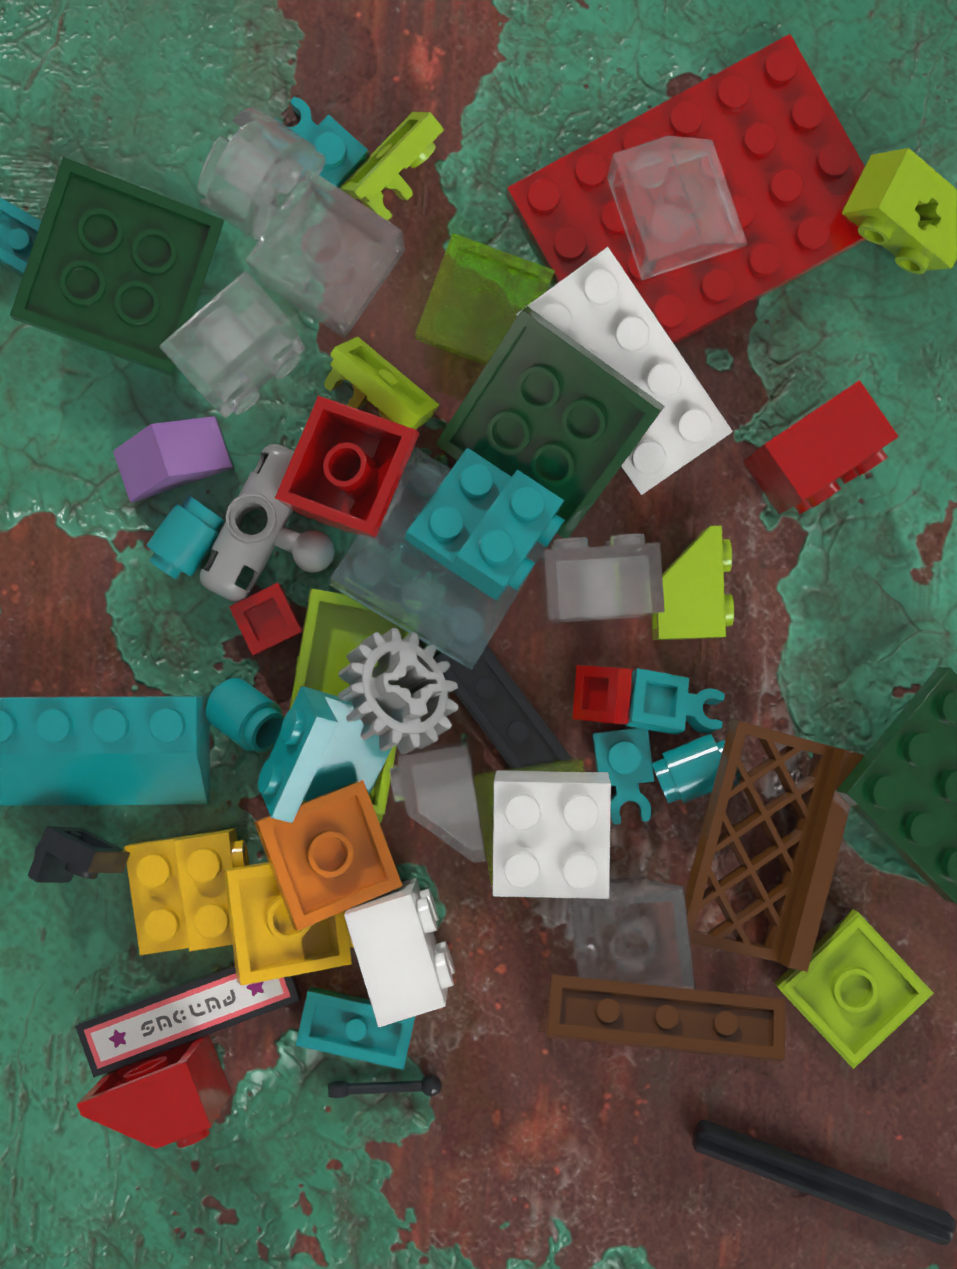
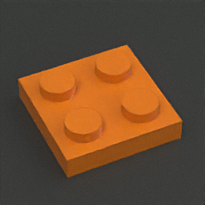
[254,780,403,931]

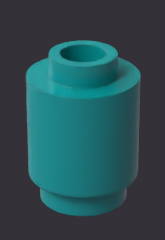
[146,495,225,579]
[205,678,285,753]
[651,734,725,804]

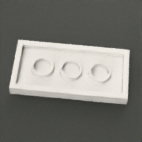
[516,247,733,495]

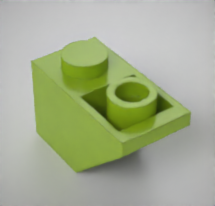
[650,526,734,640]

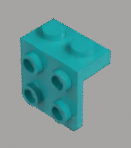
[258,686,391,823]

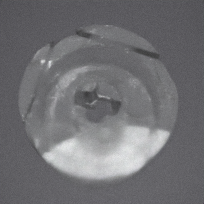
[198,106,326,243]

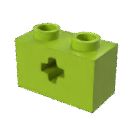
[842,148,957,274]

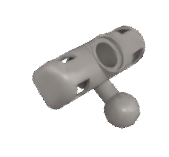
[200,444,335,603]

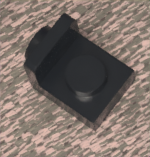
[28,826,130,883]

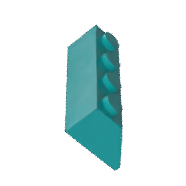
[0,696,210,806]

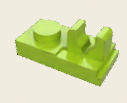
[338,112,445,221]
[324,337,440,430]

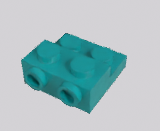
[404,448,565,601]

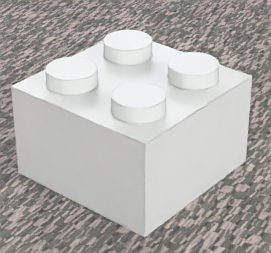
[493,770,611,899]
[344,877,455,1027]

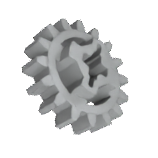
[338,628,458,754]

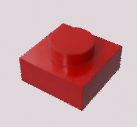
[229,583,303,656]
[572,665,632,724]

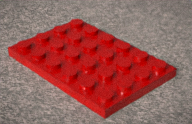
[507,34,866,345]

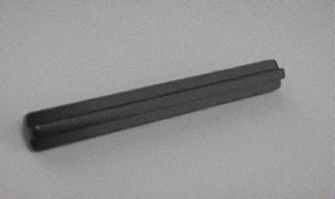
[692,1119,956,1245]

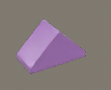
[113,416,234,503]

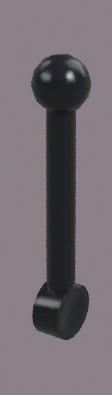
[328,1074,442,1098]

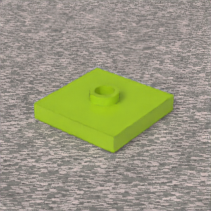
[774,909,934,1069]

